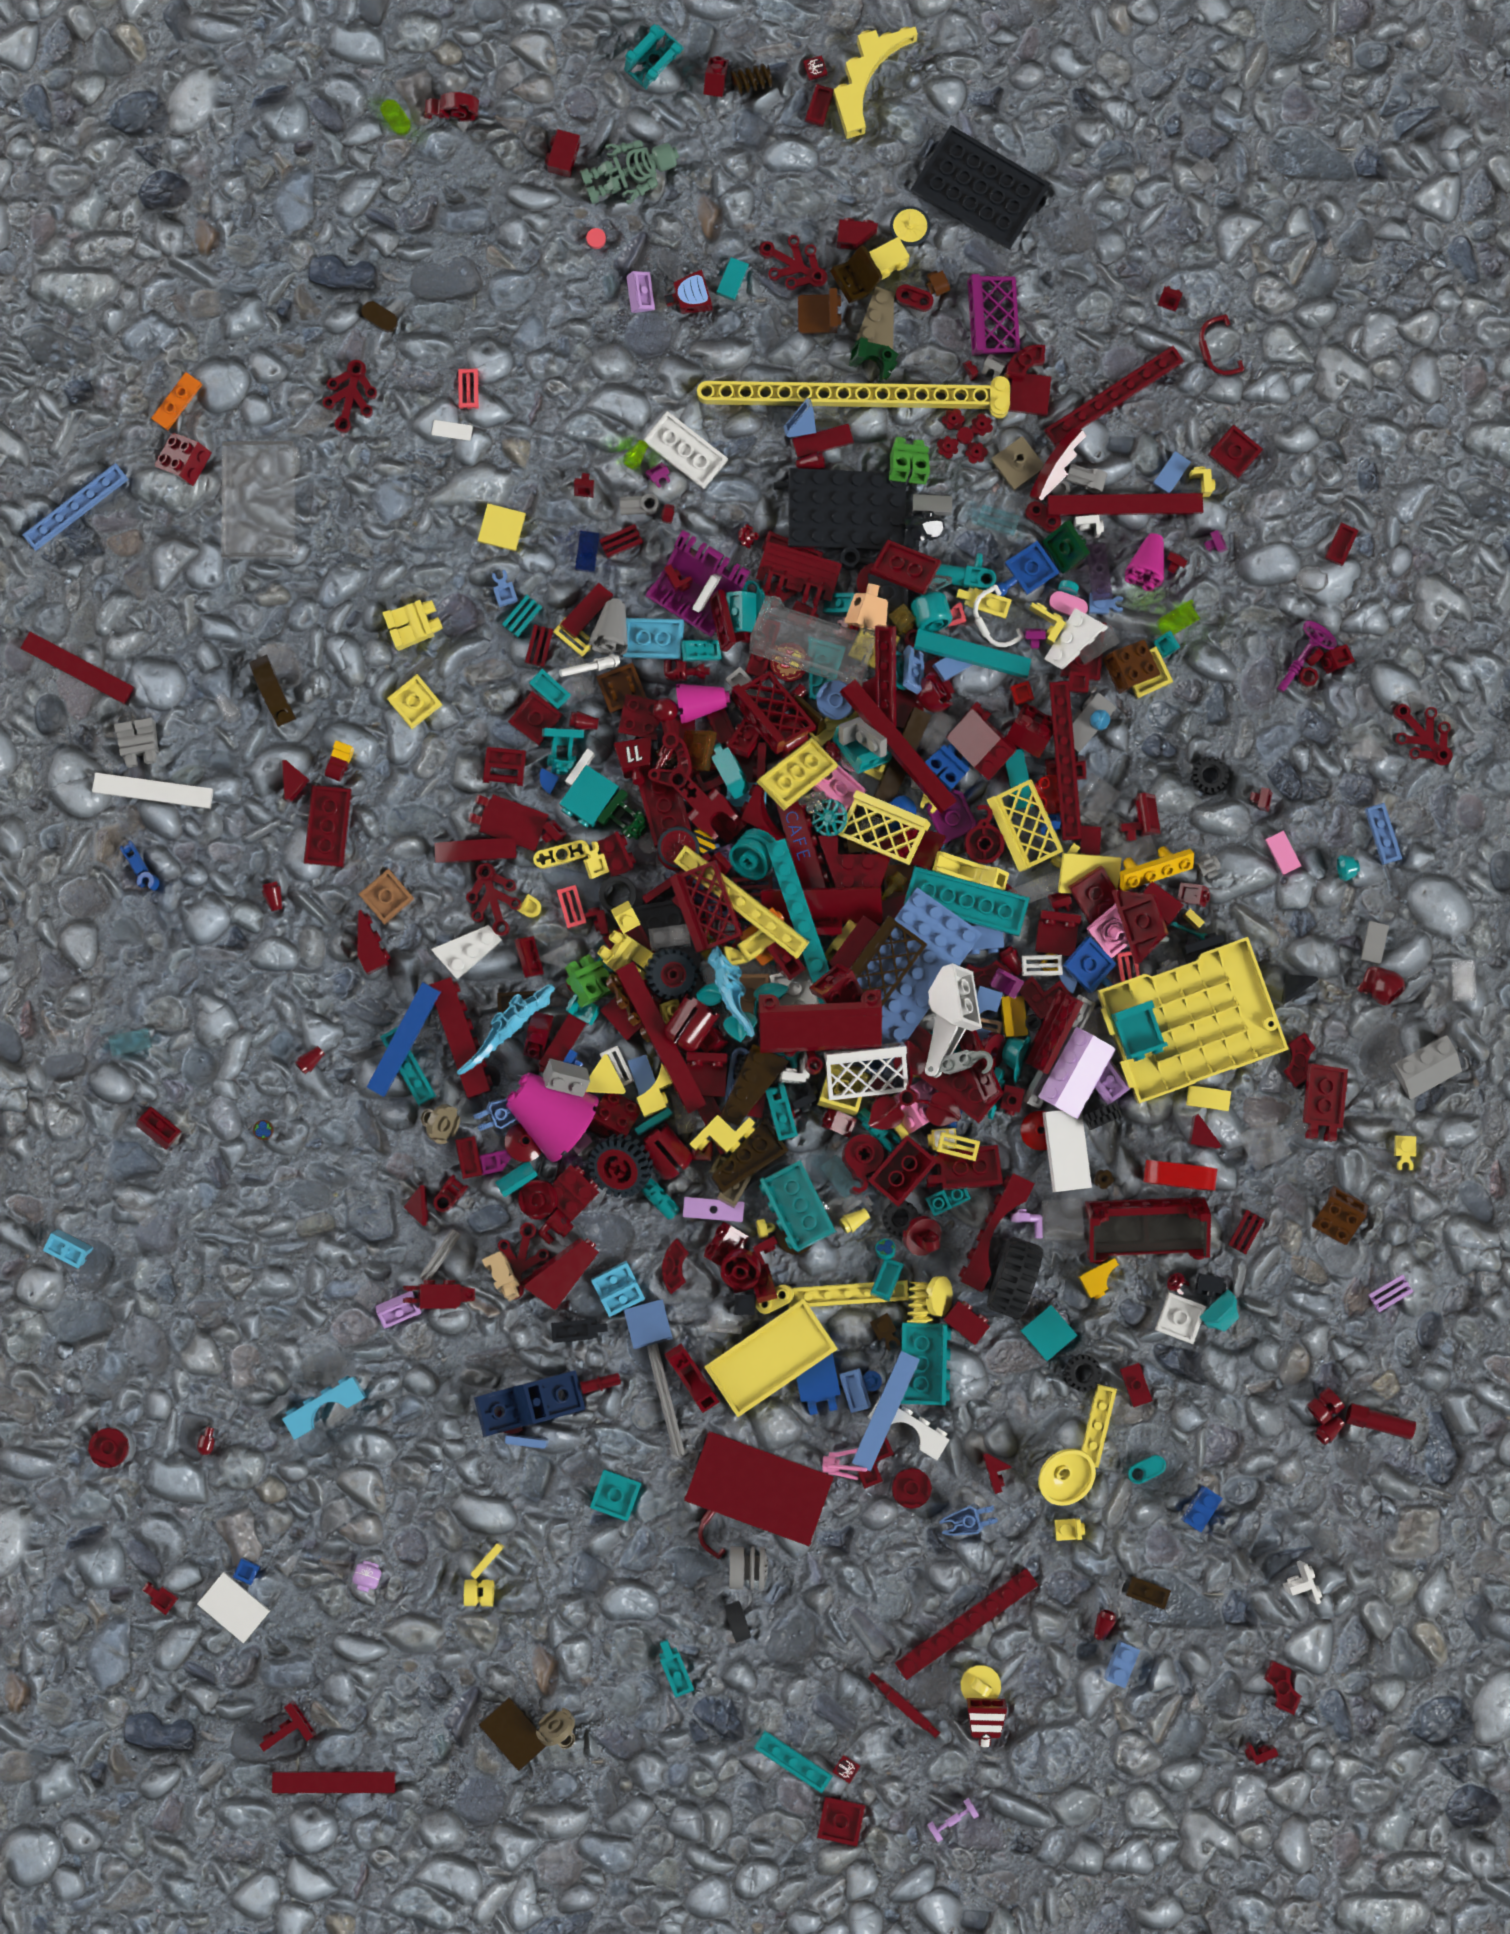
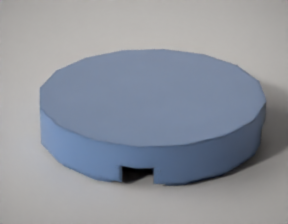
[816,680,853,720]

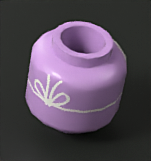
[352,1561,382,1593]

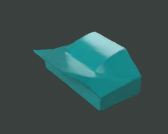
[1200,1289,1239,1332]

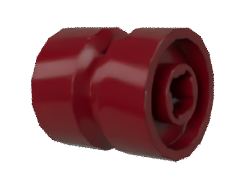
[1306,1387,1345,1425]

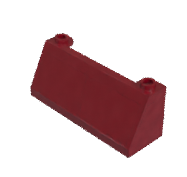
[758,989,882,1053]

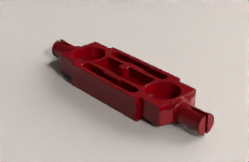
[867,1672,941,1739]

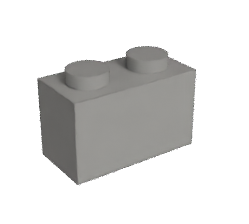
[543,1059,590,1097]

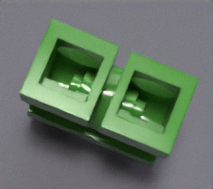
[889,437,930,485]
[565,954,612,1008]

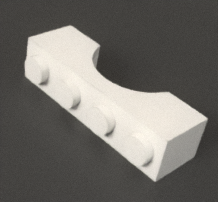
[867,1396,949,1460]

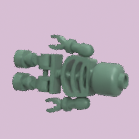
[580,140,679,204]

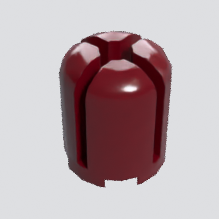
[664,994,720,1051]
[643,1122,692,1180]

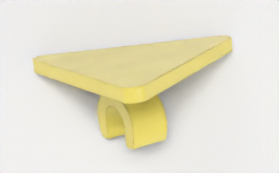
[586,1054,626,1094]

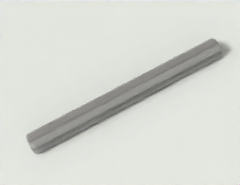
[647,1343,685,1457]

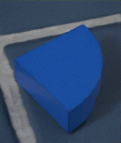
[540,768,560,795]

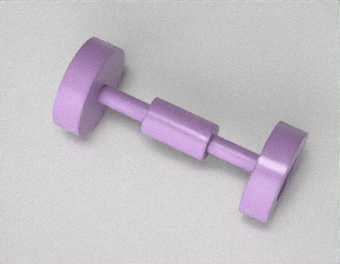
[927,1798,979,1842]

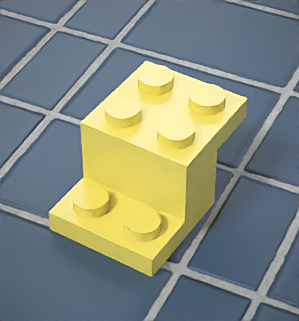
[689,1115,755,1154]

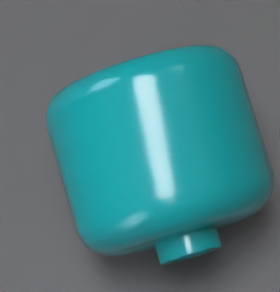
[911,591,953,632]

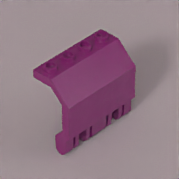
[646,530,751,637]

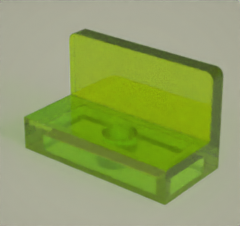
[1156,599,1200,636]

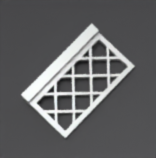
[824,1042,908,1100]

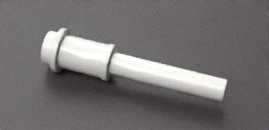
[559,653,620,677]

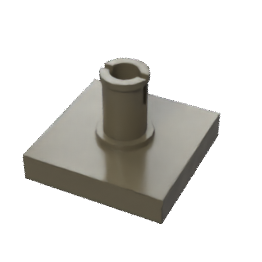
[991,436,1044,491]

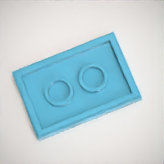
[623,618,684,660]

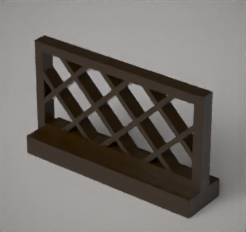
[850,916,927,1006]

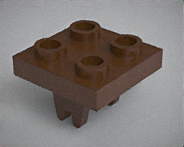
[596,662,647,714]

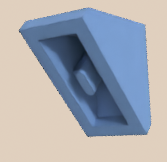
[783,398,816,437]

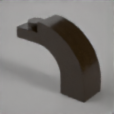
[249,655,296,727]

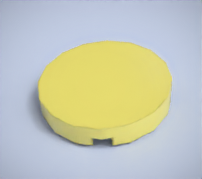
[926,1276,953,1317]

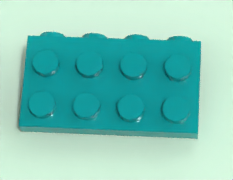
[759,1160,837,1252]
[900,1323,951,1406]

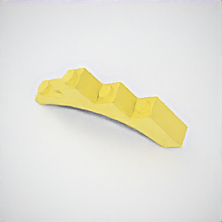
[833,27,918,139]

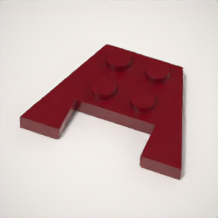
[818,836,896,888]

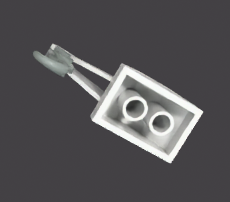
[925,963,993,1078]

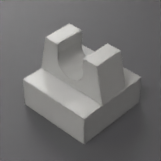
[982,354,1007,379]

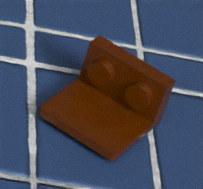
[1103,640,1160,694]
[1312,1185,1368,1245]

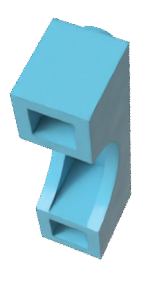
[283,1375,367,1440]

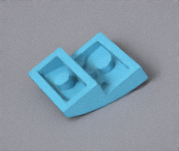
[590,1261,645,1317]

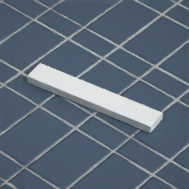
[92,773,214,809]

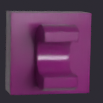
[645,462,670,488]
[1204,530,1228,553]
[1024,628,1046,648]

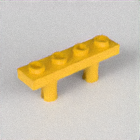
[1120,846,1194,891]

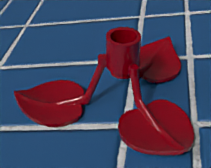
[868,1041,961,1130]

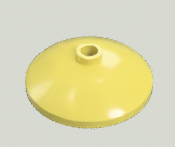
[1038,1449,1096,1506]

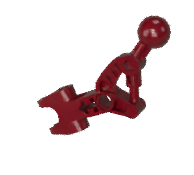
[648,698,739,841]

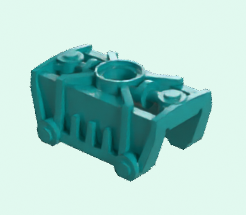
[624,24,684,90]

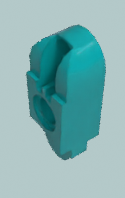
[711,742,749,800]

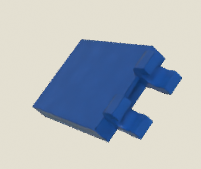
[796,1353,841,1415]

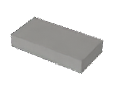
[1360,921,1389,965]

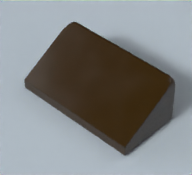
[792,695,827,736]

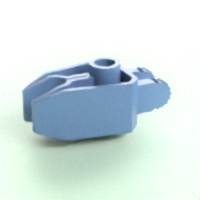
[473,1098,517,1131]
[939,1503,998,1536]

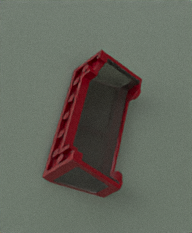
[1085,1197,1211,1264]

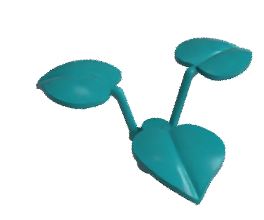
[696,982,789,1042]

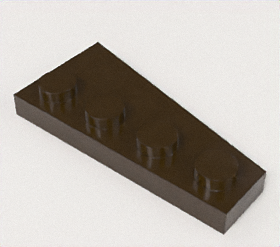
[720,1044,789,1126]
[711,1118,789,1194]

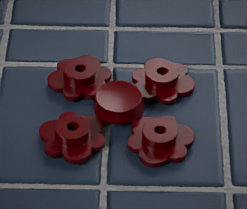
[937,409,993,464]

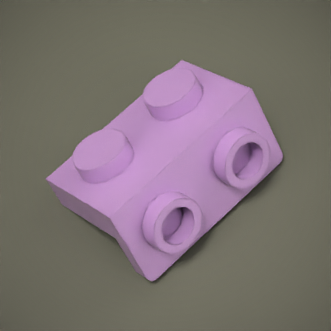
[1095,1060,1131,1105]

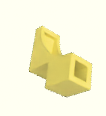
[636,1063,673,1118]

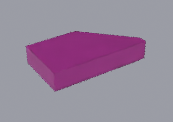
[479,1150,512,1175]

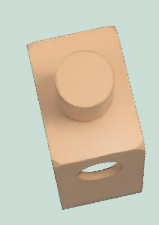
[844,584,888,632]

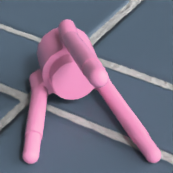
[823,1448,867,1480]

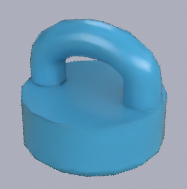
[1090,710,1110,730]

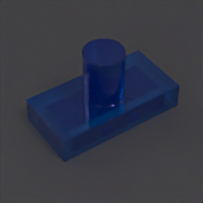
[575,531,600,573]

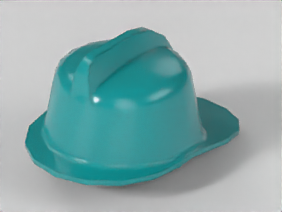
[1002,1036,1031,1083]

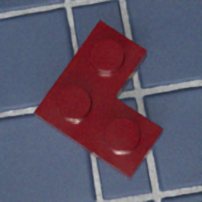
[1019,976,1072,1019]
[733,1263,777,1303]

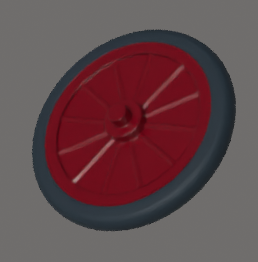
[657,826,699,868]

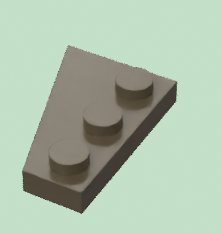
[856,287,894,349]

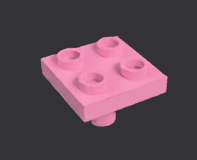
[1086,904,1129,958]

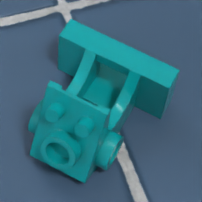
[542,728,584,775]

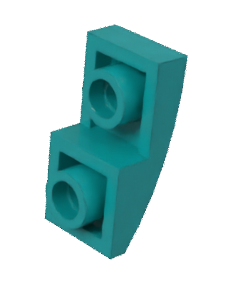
[925,1188,971,1216]

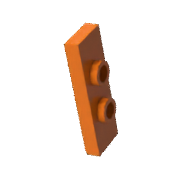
[151,372,203,431]

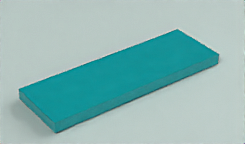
[904,866,1030,937]

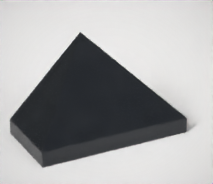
[1281,974,1319,1005]

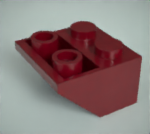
[1006,703,1053,758]

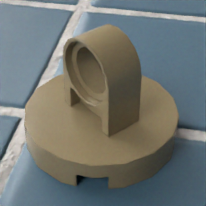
[420,1104,460,1144]
[536,1708,575,1749]

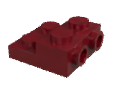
[552,1164,600,1221]

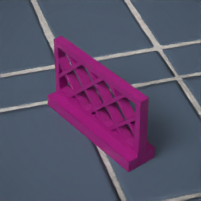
[967,274,1020,356]

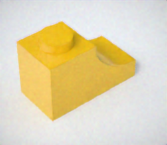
[1078,1258,1119,1300]

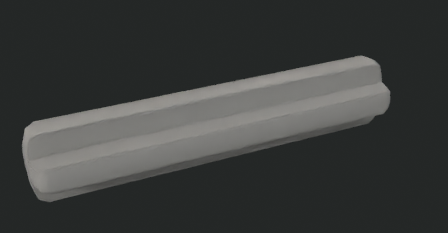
[420,1229,461,1280]

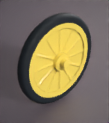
[890,206,931,246]

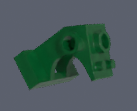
[849,337,899,382]
[597,789,649,840]

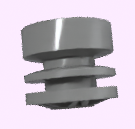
[729,1546,768,1590]

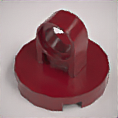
[903,1216,942,1256]

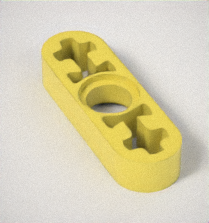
[533,840,590,869]

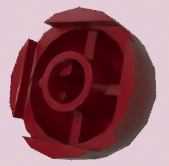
[916,672,953,713]
[720,1248,761,1290]

